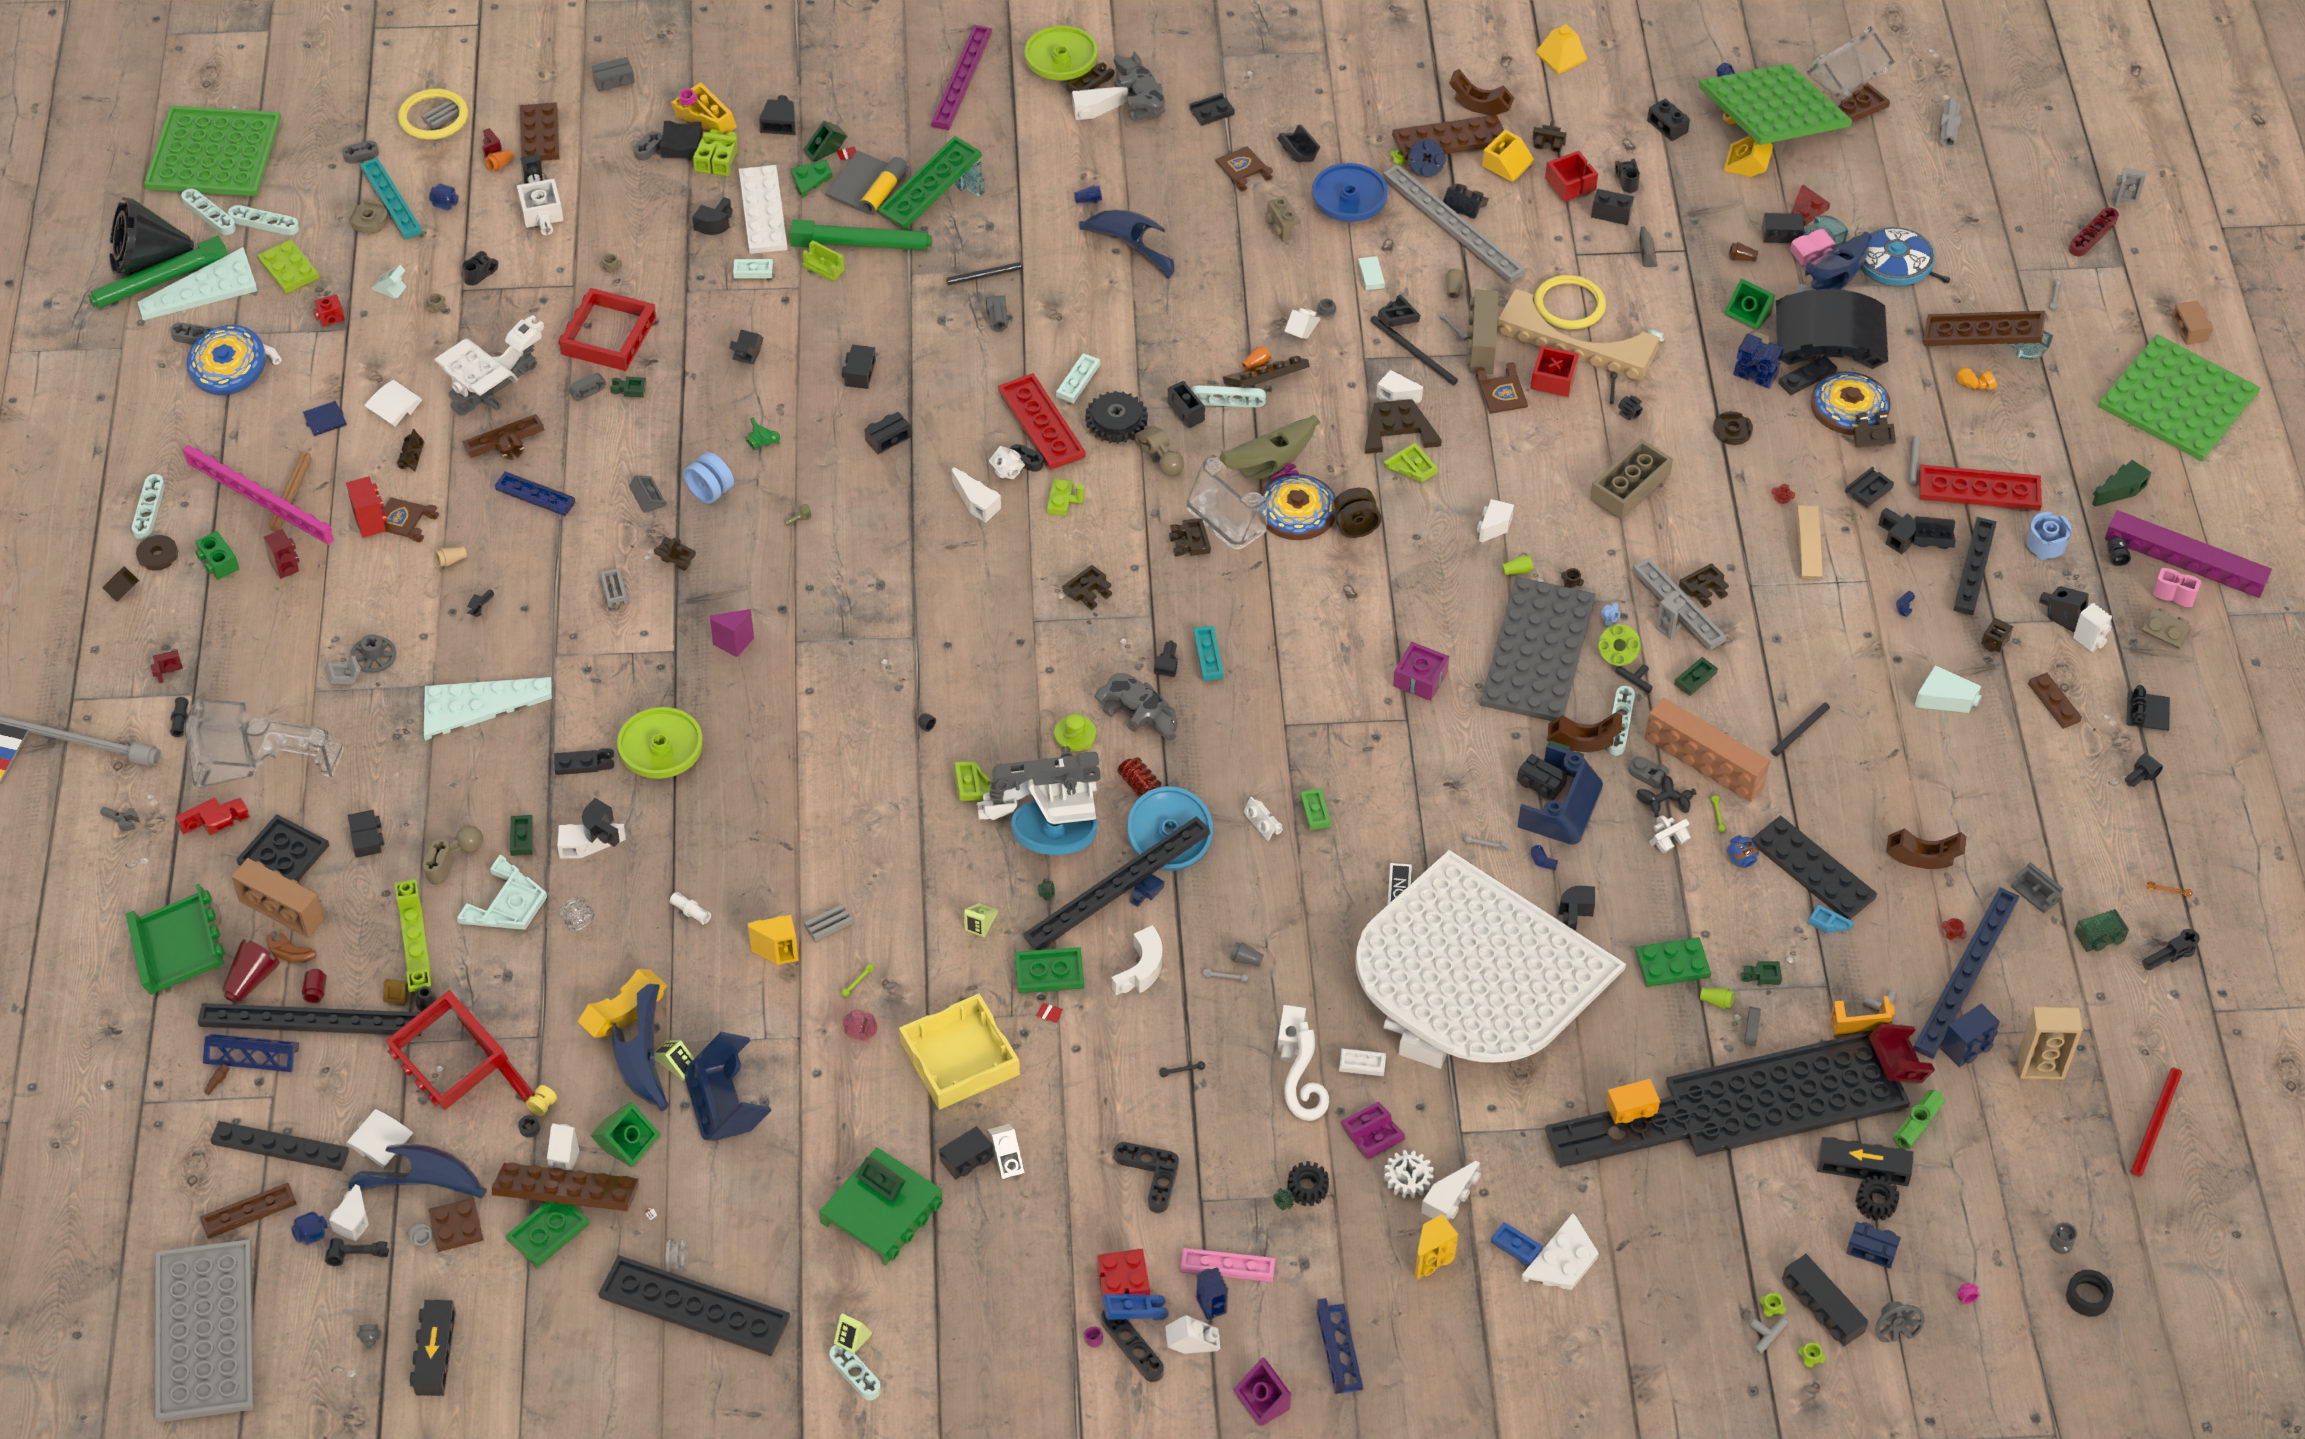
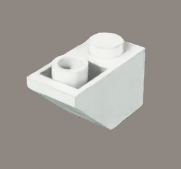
[1285,308,1321,339]
[1376,370,1423,403]
[1477,499,1514,542]
[547,1123,580,1171]
[988,1124,1024,1179]
[329,1184,369,1243]
[1165,1315,1220,1354]

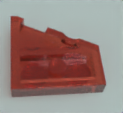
[1791,184,1830,227]

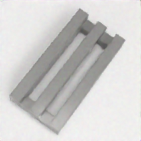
[422,100,459,130]
[599,568,628,607]
[804,904,854,942]

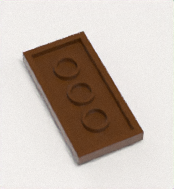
[520,102,560,161]

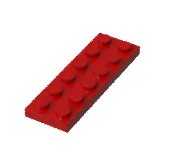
[998,373,1086,470]
[1919,464,2042,511]

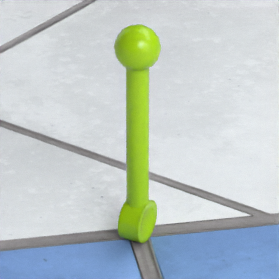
[1711,795,1726,833]
[841,963,875,997]

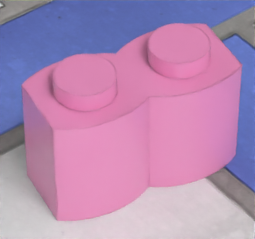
[1790,229,1836,266]
[2153,568,2201,607]

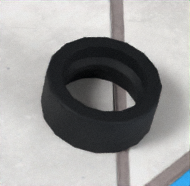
[2066,1269,2114,1317]

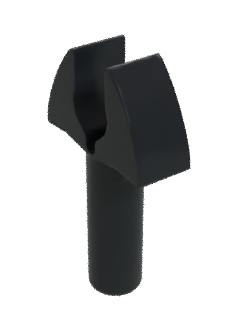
[467,589,494,617]

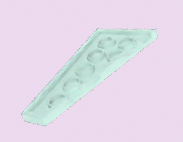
[138,247,257,320]
[424,677,552,741]

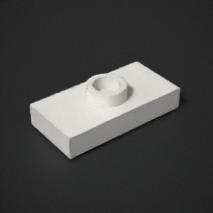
[1339,1048,1386,1076]

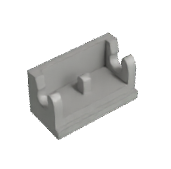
[1655,590,1686,640]

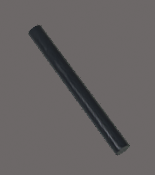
[946,262,1022,285]
[1771,702,1830,757]

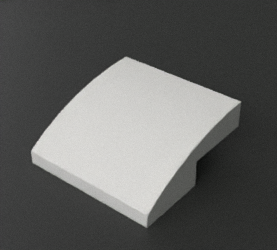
[364,380,422,427]
[346,1109,413,1169]

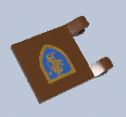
[1216,146,1273,191]
[1476,362,1528,414]
[382,498,439,543]

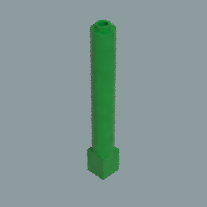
[790,219,932,251]
[89,235,228,309]

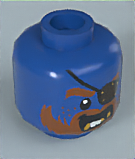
[1727,835,1759,868]

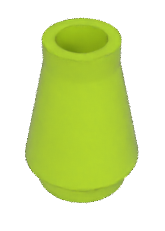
[1502,554,1534,576]
[1700,987,1734,1010]

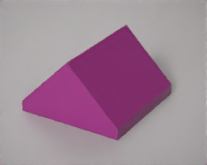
[709,609,754,657]
[1233,1358,1291,1426]

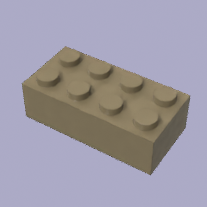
[1466,289,1498,374]
[1590,439,1673,520]

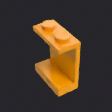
[1830,996,1894,1037]

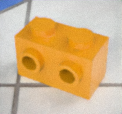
[1605,1079,1660,1124]

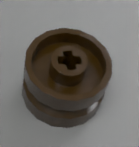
[1331,487,1382,538]

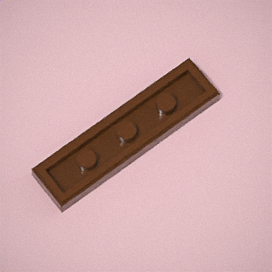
[200,1183,297,1239]

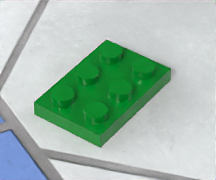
[1635,937,1711,987]
[1015,947,1084,993]
[505,1202,590,1268]

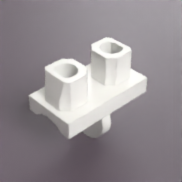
[1648,815,1691,854]

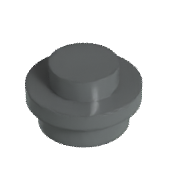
[1317,298,1336,316]

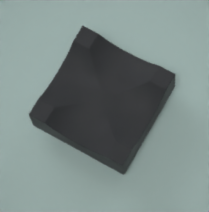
[660,121,702,159]

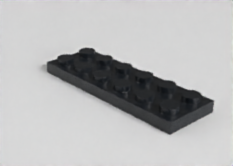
[1752,815,1877,920]

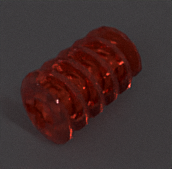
[1117,757,1162,798]

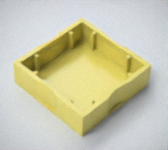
[899,994,1020,1110]

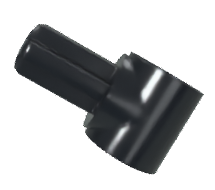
[1154,640,1178,677]
[2125,753,2163,787]

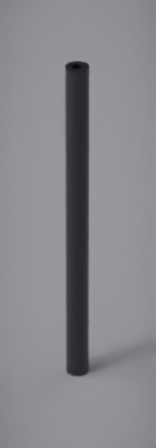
[1370,315,1458,385]

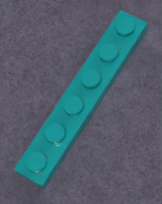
[360,158,422,240]

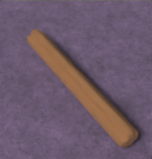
[269,452,312,531]

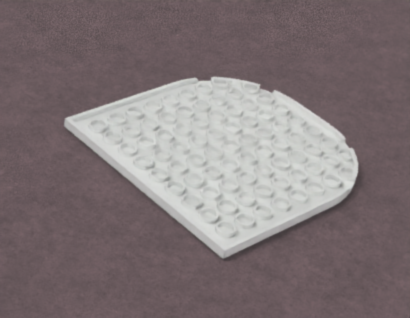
[1355,850,1626,1063]

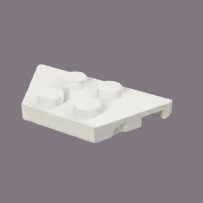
[1521,1214,1599,1290]

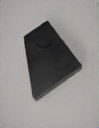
[1377,295,1421,327]

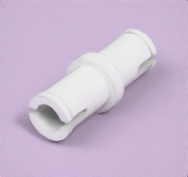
[670,892,711,925]

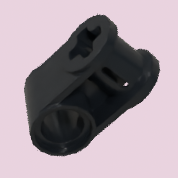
[1615,158,1640,193]
[462,251,499,285]

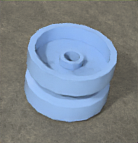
[683,452,734,504]

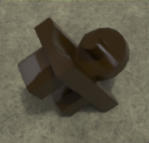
[1533,121,1567,152]
[654,537,696,571]

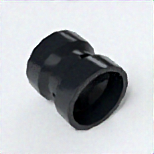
[2107,538,2131,566]

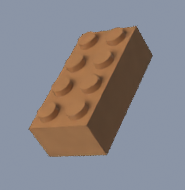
[231,858,325,938]

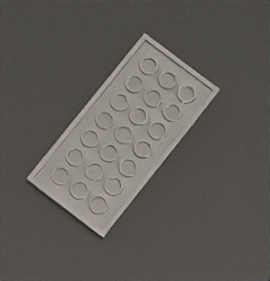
[155,1239,254,1423]

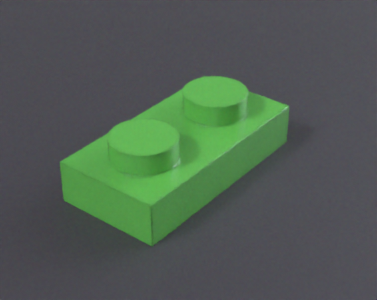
[1300,788,1331,830]

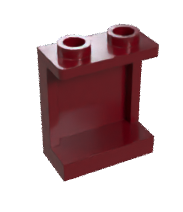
[1868,1023,1935,1083]

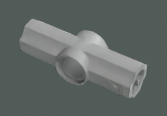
[1940,97,1961,148]

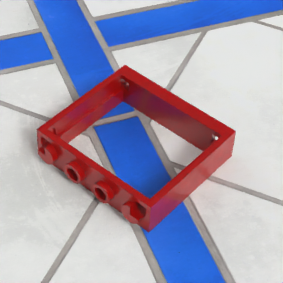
[558,288,656,371]
[386,990,508,1111]

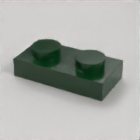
[1674,657,1718,696]
[510,815,533,856]
[856,1156,905,1201]

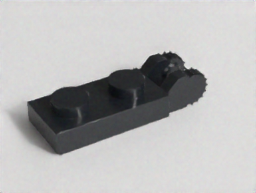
[554,748,614,775]

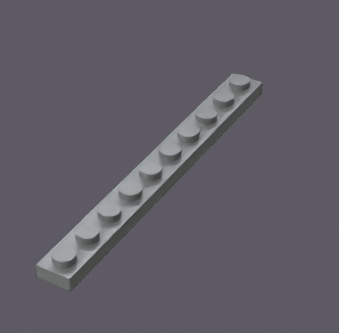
[1383,165,1525,283]

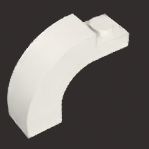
[1112,925,1162,996]

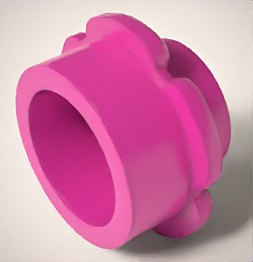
[679,89,697,106]
[1957,1283,1980,1304]

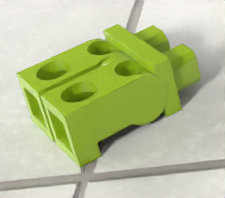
[693,129,738,177]

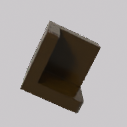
[102,566,139,601]

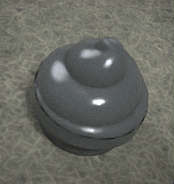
[357,1324,381,1349]

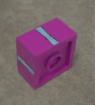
[1393,642,1449,701]

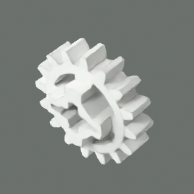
[1384,1150,1434,1198]

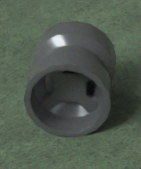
[2050,1222,2077,1254]

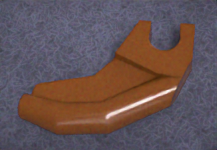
[268,933,317,962]

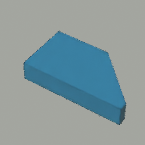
[1807,904,1854,933]

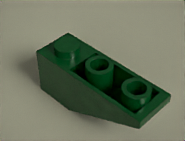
[2092,460,2152,506]

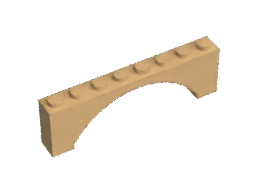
[1497,289,1660,382]

